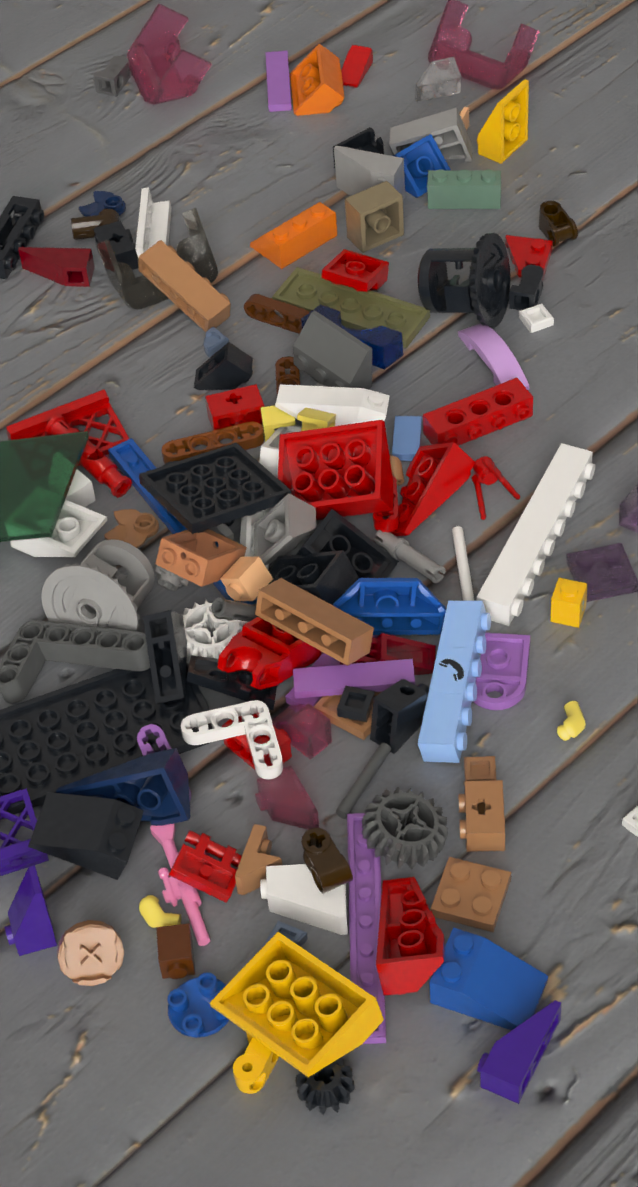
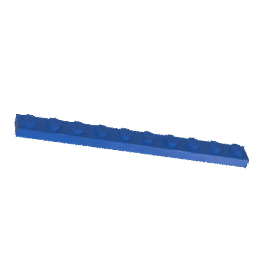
[108,438,257,605]

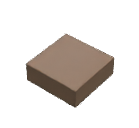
[464,756,496,781]

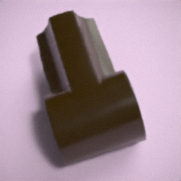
[71,209,120,240]

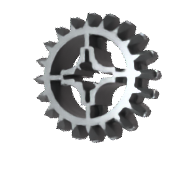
[362,787,448,870]

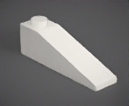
[275,384,389,426]

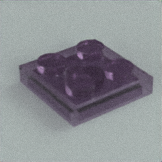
[566,543,638,602]

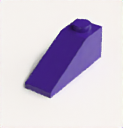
[5,865,57,956]
[477,1000,561,1104]

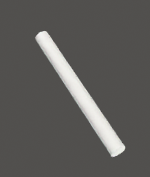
[452,526,475,601]

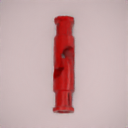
[45,414,132,498]

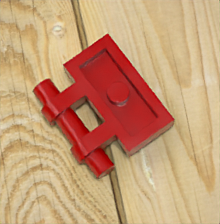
[169,830,242,903]

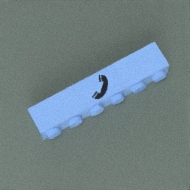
[417,601,491,763]

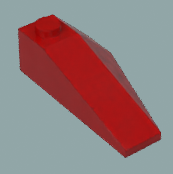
[390,442,475,536]
[376,877,445,996]

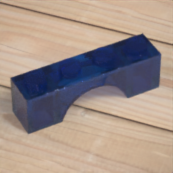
[301,305,404,370]

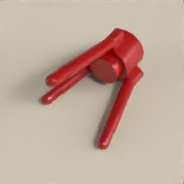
[471,456,520,520]

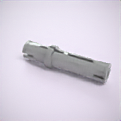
[374,530,446,583]

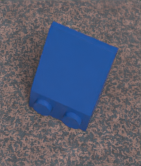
[429,927,548,1030]

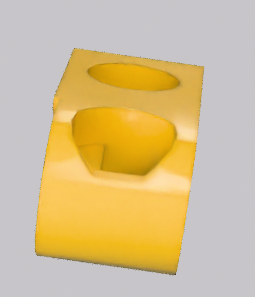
[233,1032,279,1094]

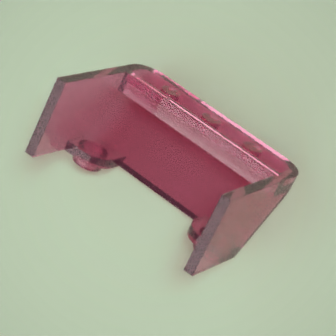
[428,0,540,90]
[127,4,212,105]

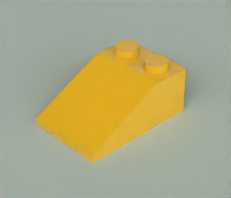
[477,79,529,164]

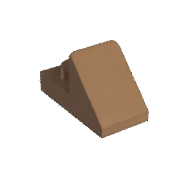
[235,824,282,895]

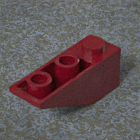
[18,247,95,287]

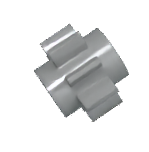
[154,565,189,591]

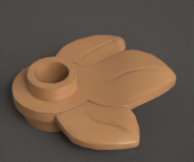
[104,509,159,548]

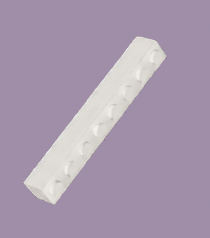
[477,443,595,626]

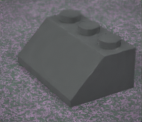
[293,311,372,389]

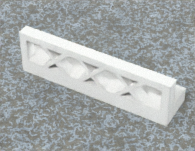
[135,187,172,257]

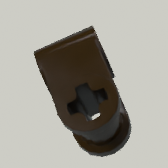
[539,200,578,246]
[301,828,353,894]

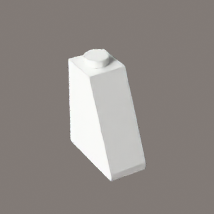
[260,864,348,935]

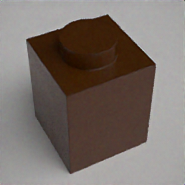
[156,923,195,979]

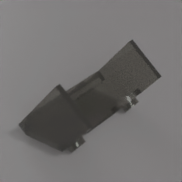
[96,208,218,310]

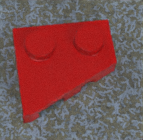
[505,235,553,280]

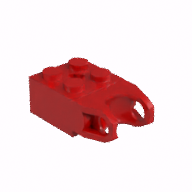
[218,617,322,690]

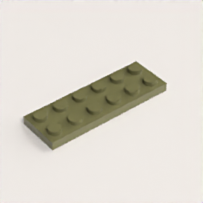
[272,267,430,348]

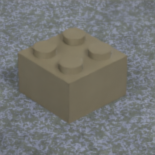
[345,181,404,253]

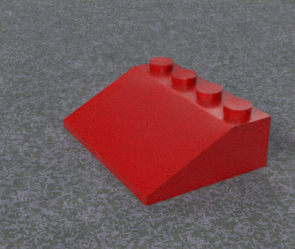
[278,420,394,520]

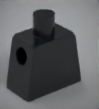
[370,679,429,754]

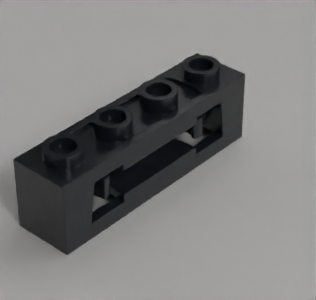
[0,196,44,279]

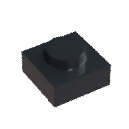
[337,686,375,722]

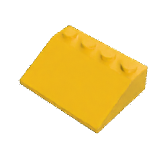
[210,932,384,1077]

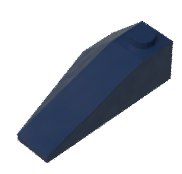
[56,748,191,826]

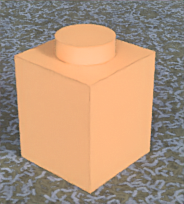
[220,556,273,601]

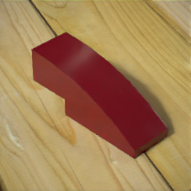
[340,633,436,675]

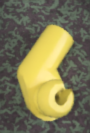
[557,701,586,741]
[139,895,181,928]

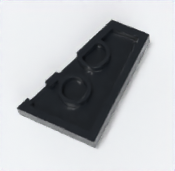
[187,655,277,711]

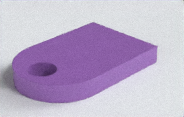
[473,633,530,710]

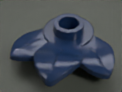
[79,191,126,217]

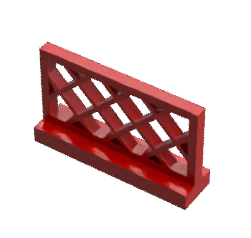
[6,389,130,484]

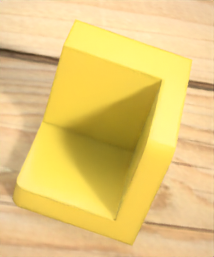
[260,405,296,442]
[297,407,336,431]

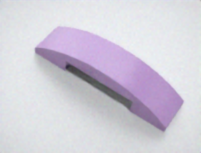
[458,323,529,390]

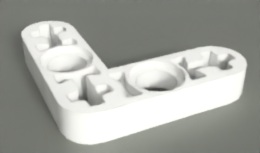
[181,700,283,779]

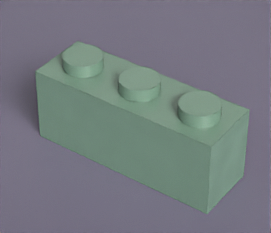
[427,170,501,209]

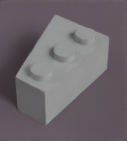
[389,108,472,162]

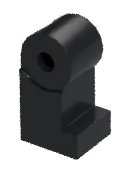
[509,265,544,310]

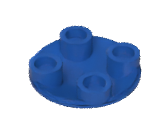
[167,973,229,1038]

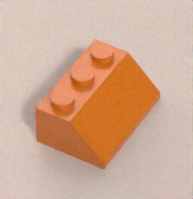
[290,44,345,116]
[250,202,337,269]

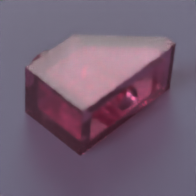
[272,703,332,760]
[255,765,319,830]

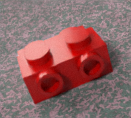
[321,249,389,292]

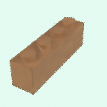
[138,240,231,332]
[255,578,374,666]

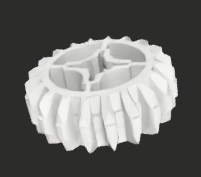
[183,599,248,663]

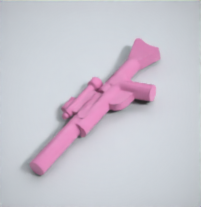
[150,823,210,946]

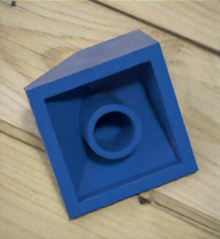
[393,134,451,198]

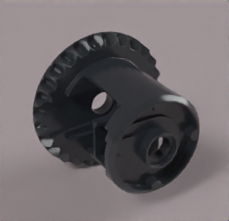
[418,233,510,327]

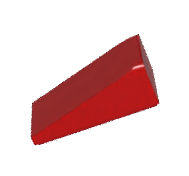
[341,45,373,88]

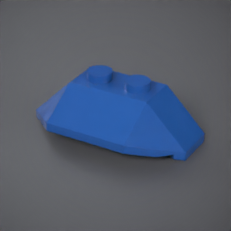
[333,578,446,635]

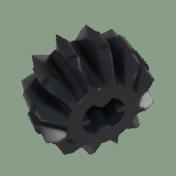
[295,1058,355,1115]

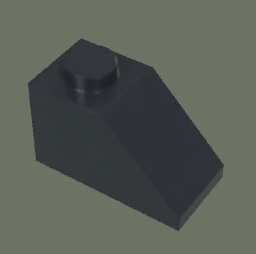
[194,342,253,390]

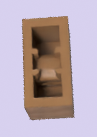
[459,780,505,852]

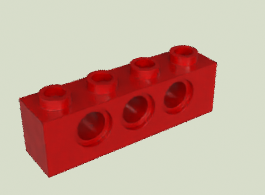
[423,378,533,446]

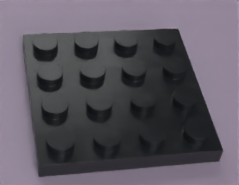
[139,443,292,534]

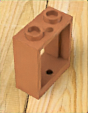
[155,529,247,587]

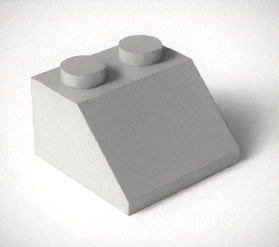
[254,493,317,565]

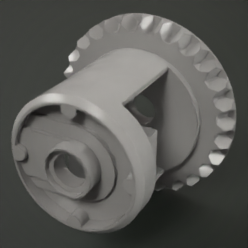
[41,539,155,631]

